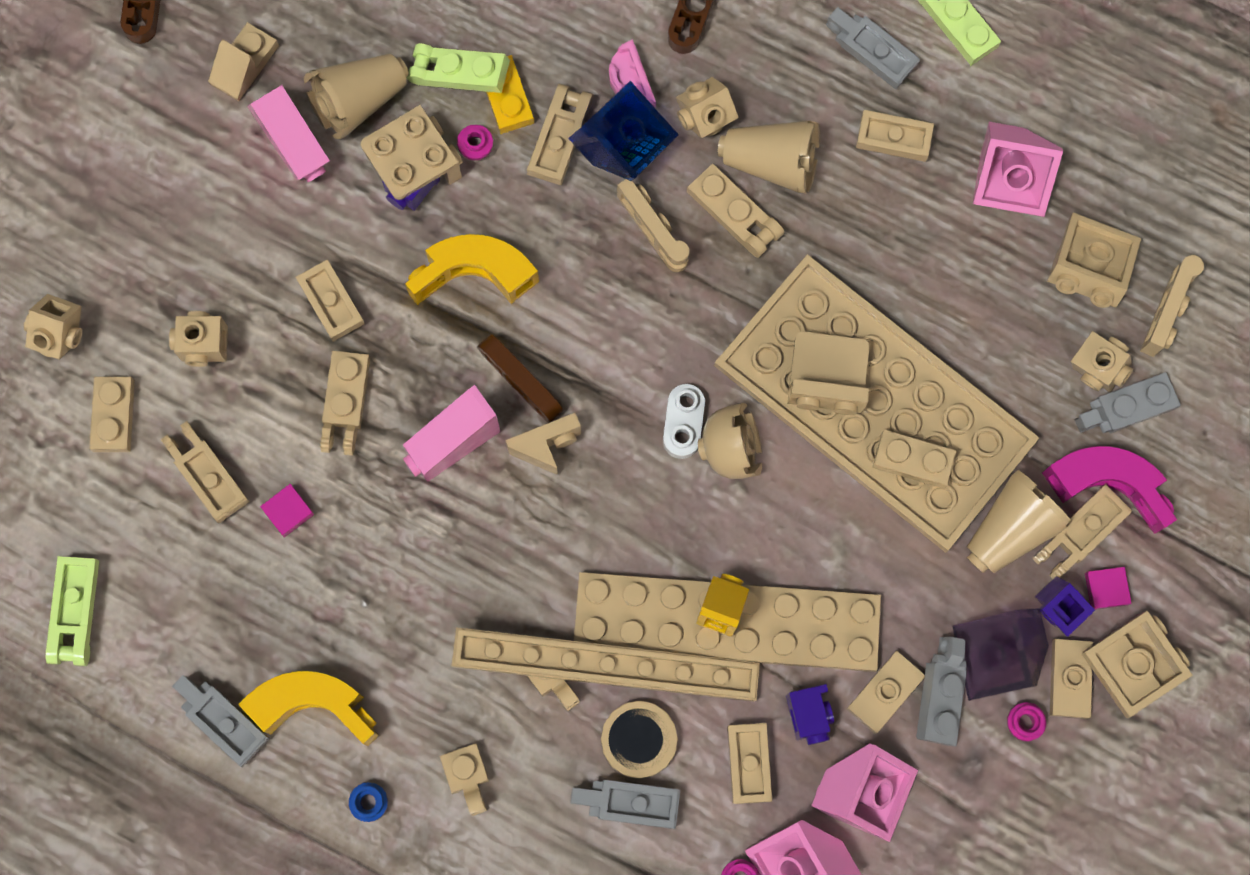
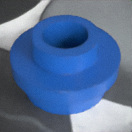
[349,782,388,822]

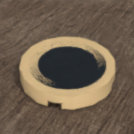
[601,701,678,779]

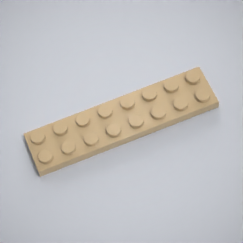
[574,572,881,672]

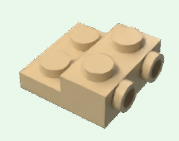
[1048,212,1141,308]
[1082,611,1193,718]

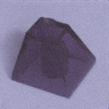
[952,608,1049,701]

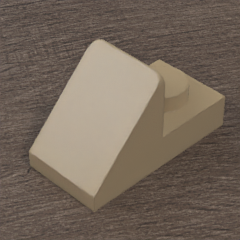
[208,22,279,102]
[505,413,581,474]

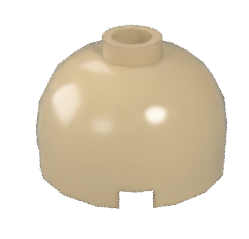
[698,403,762,479]

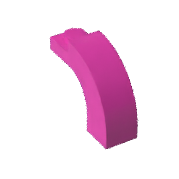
[1042,446,1177,534]

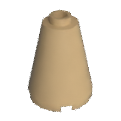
[304,54,409,139]
[718,121,820,194]
[967,470,1072,573]

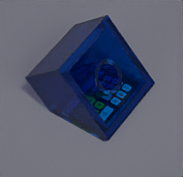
[568,81,679,181]

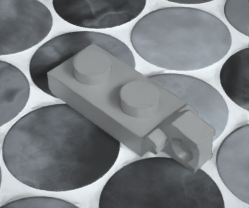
[826,7,920,89]
[1075,372,1181,434]
[916,637,967,746]
[172,675,270,767]
[570,780,680,829]

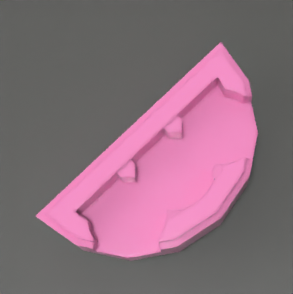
[609,39,656,109]

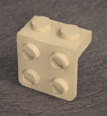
[361,105,463,200]
[787,331,870,415]

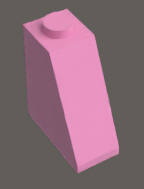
[247,85,330,182]
[403,385,501,482]

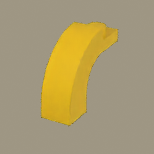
[405,234,539,305]
[238,671,379,746]

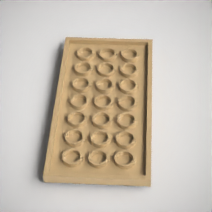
[714,254,1039,553]

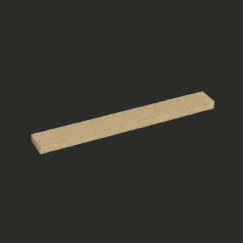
[451,627,760,702]

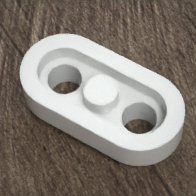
[663,384,705,459]

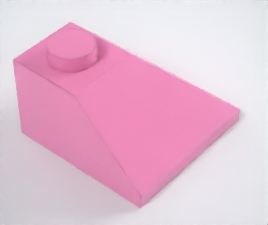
[973,122,1063,217]
[811,743,918,842]
[745,820,862,875]

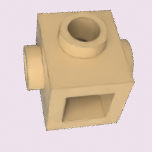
[676,77,739,138]
[24,294,82,360]
[169,311,228,367]
[1071,331,1133,393]

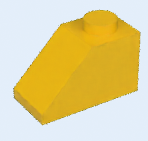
[696,574,749,637]

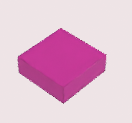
[260,484,314,538]
[1084,567,1132,610]

